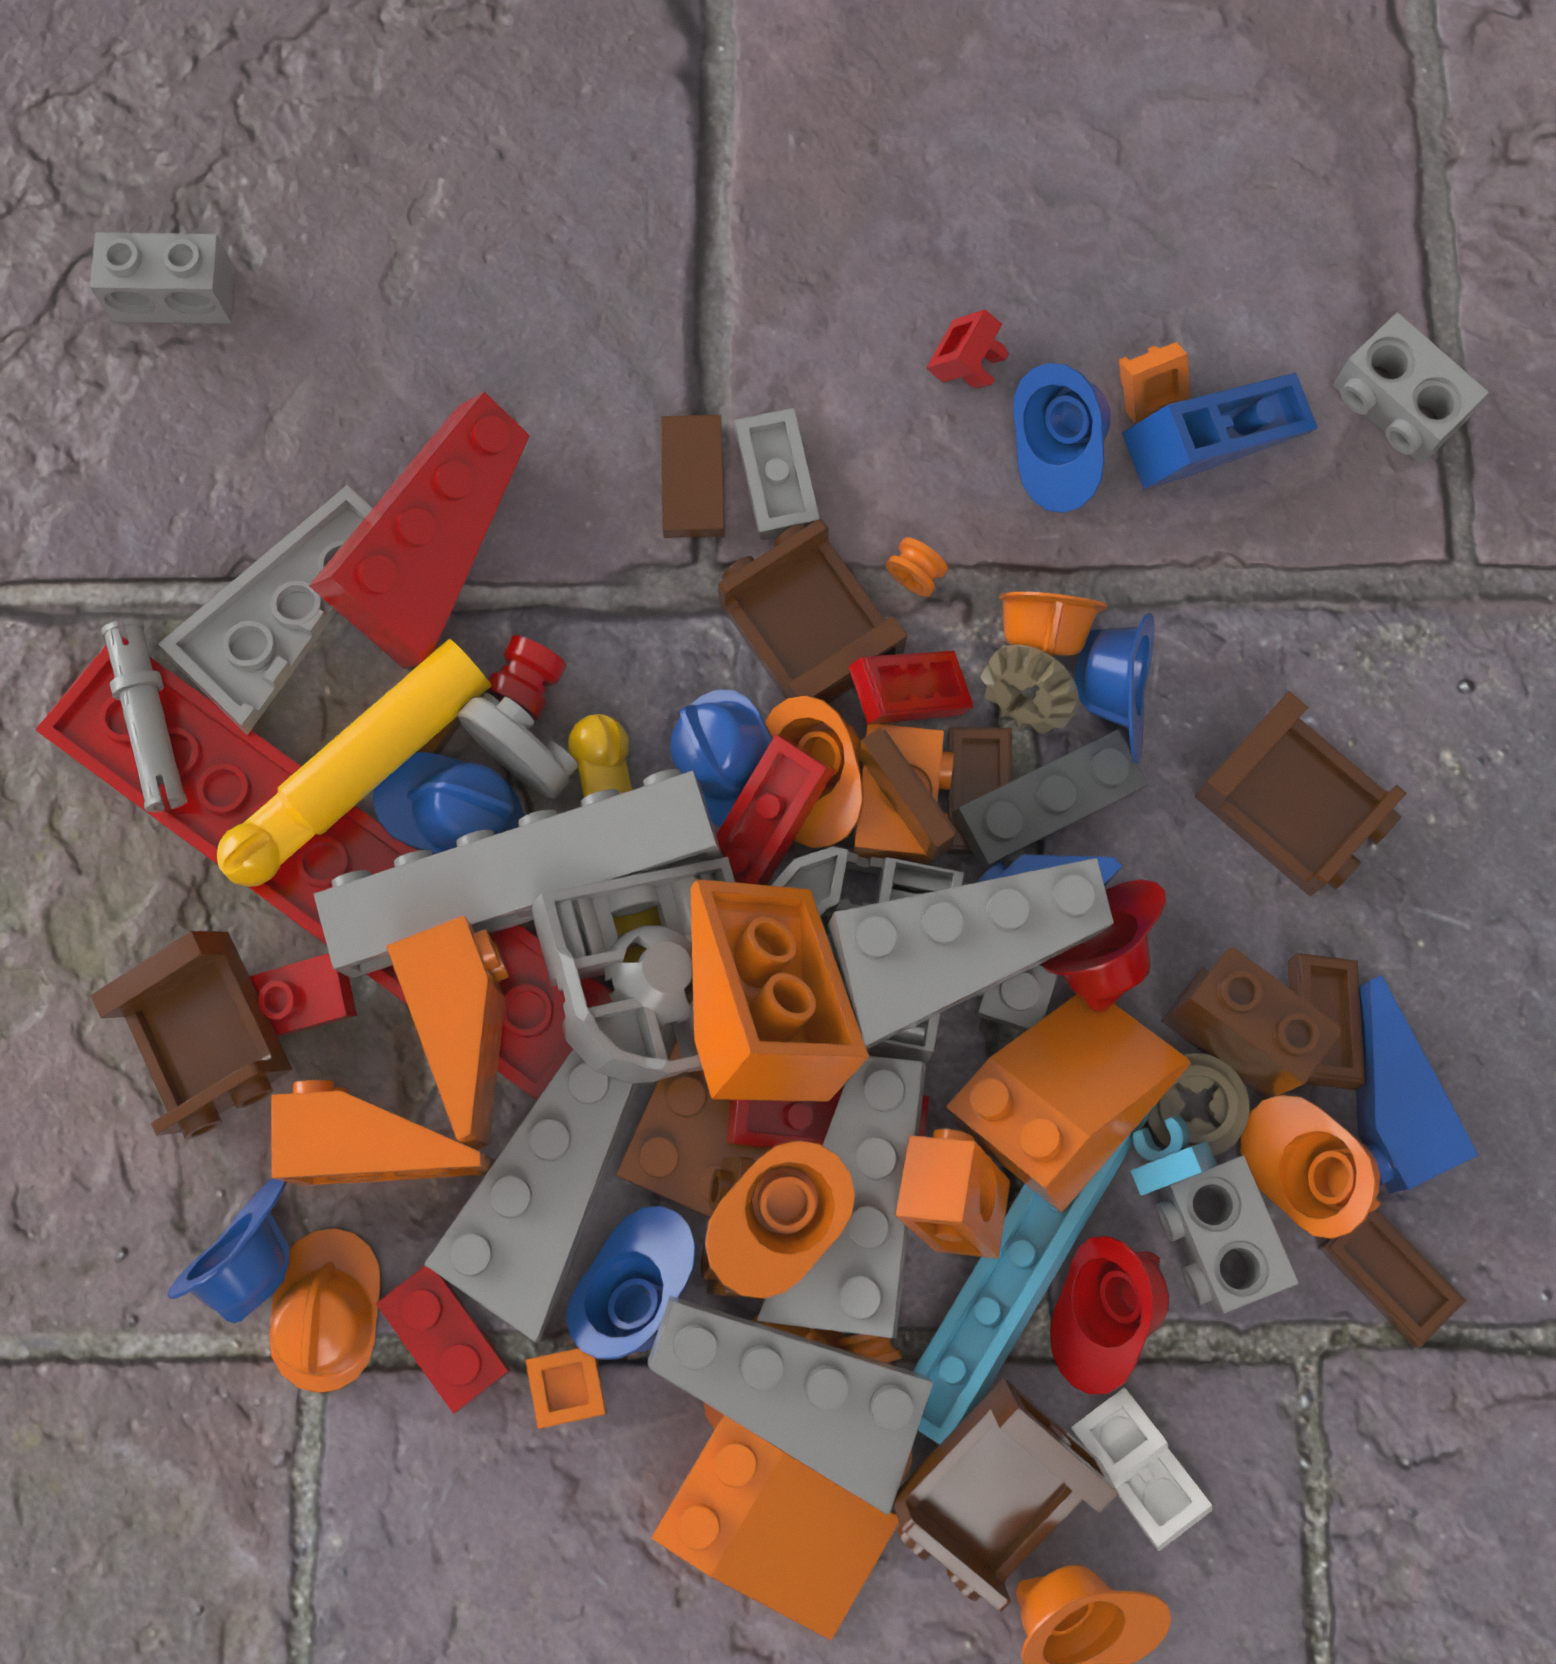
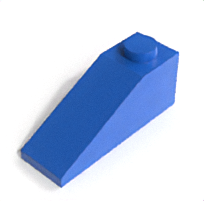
[1122,373,1318,489]
[1356,975,1479,1193]

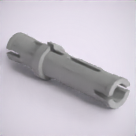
[101,618,188,812]

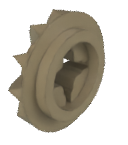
[980,645,1079,735]
[1146,1053,1249,1156]

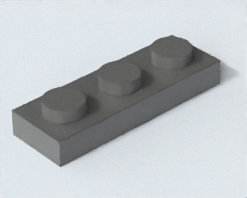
[952,729,1149,869]

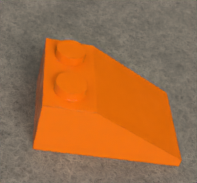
[690,879,869,1102]
[386,915,510,1150]
[946,994,1191,1213]
[271,1080,496,1186]
[651,1415,899,1640]

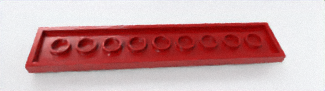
[35,637,613,1101]

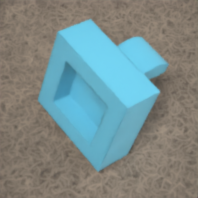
[1130,1115,1217,1196]

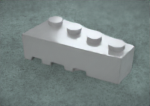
[827,858,1113,1050]
[424,1049,641,1343]

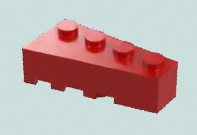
[309,392,530,669]

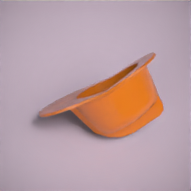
[999,592,1108,656]
[764,695,864,848]
[1240,1095,1382,1239]
[705,1140,855,1299]
[269,1228,381,1393]
[1015,1565,1172,1664]

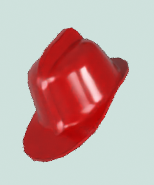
[1041,879,1166,1012]
[1049,1236,1170,1395]

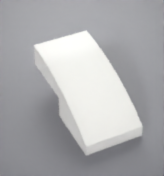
[1071,1387,1213,1551]

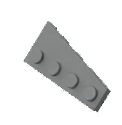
[158,485,373,735]
[757,1056,926,1339]
[647,1296,933,1516]

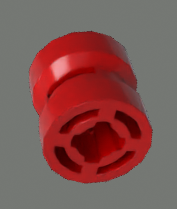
[485,635,567,721]

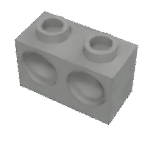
[90,232,235,324]
[1332,312,1489,465]
[1156,1156,1299,1314]

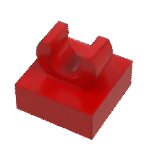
[926,309,1009,389]

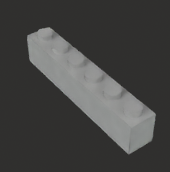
[314,769,723,978]

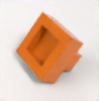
[1119,342,1190,424]
[525,1348,608,1429]

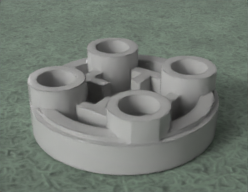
[458,692,578,799]

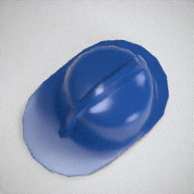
[1014,362,1111,513]
[1075,613,1155,763]
[670,689,773,827]
[373,752,524,854]
[168,1178,289,1323]
[566,1206,696,1359]

